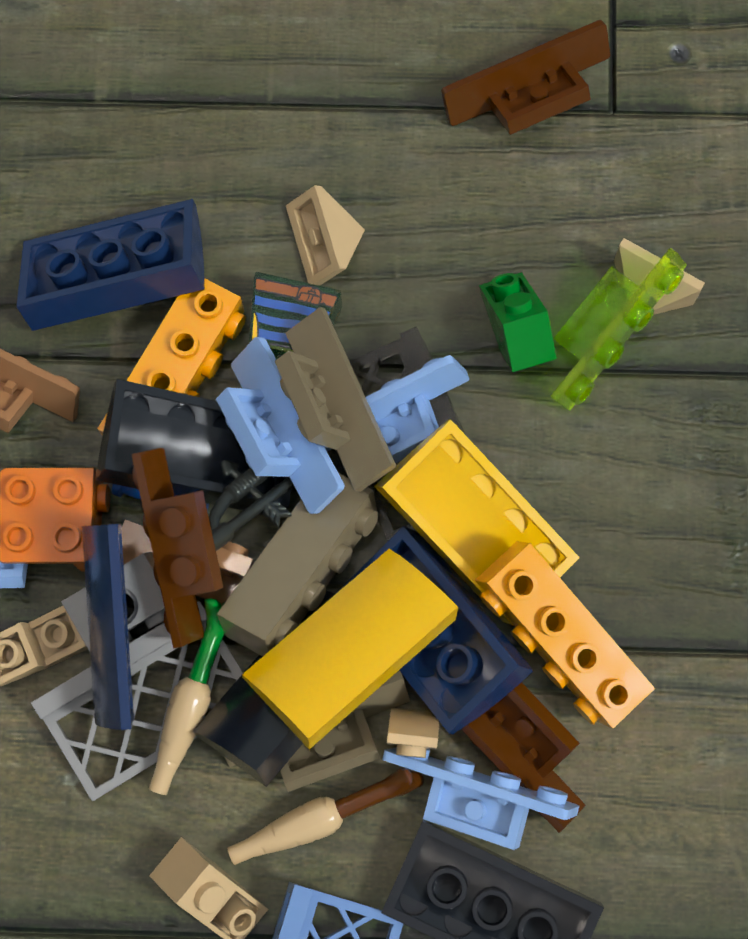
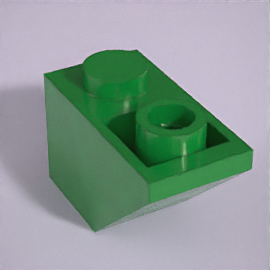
[479,272,557,372]

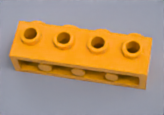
[97,278,246,436]
[475,541,655,728]

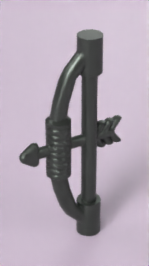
[209,460,294,551]

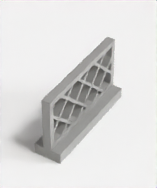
[31,601,243,802]

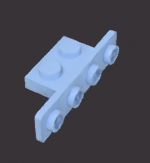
[216,337,345,514]
[324,355,469,464]
[382,747,579,850]

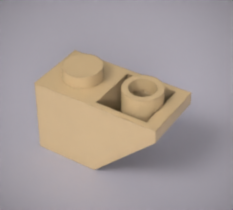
[149,837,269,939]

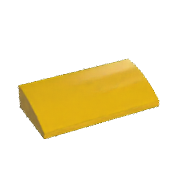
[374,419,580,625]
[242,549,458,749]

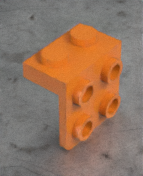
[0,468,110,572]

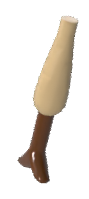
[227,767,424,865]

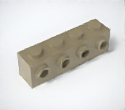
[217,473,378,656]

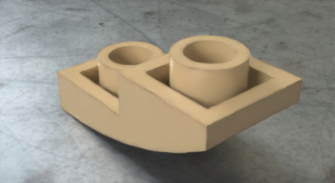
[0,606,88,686]
[387,707,439,758]

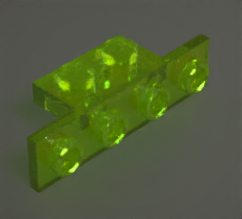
[550,248,687,411]

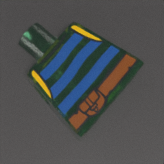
[249,272,343,360]

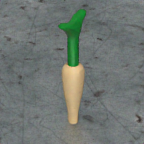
[149,598,226,795]

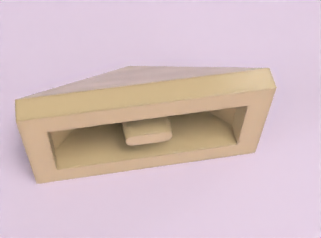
[286,185,365,287]
[614,238,705,320]

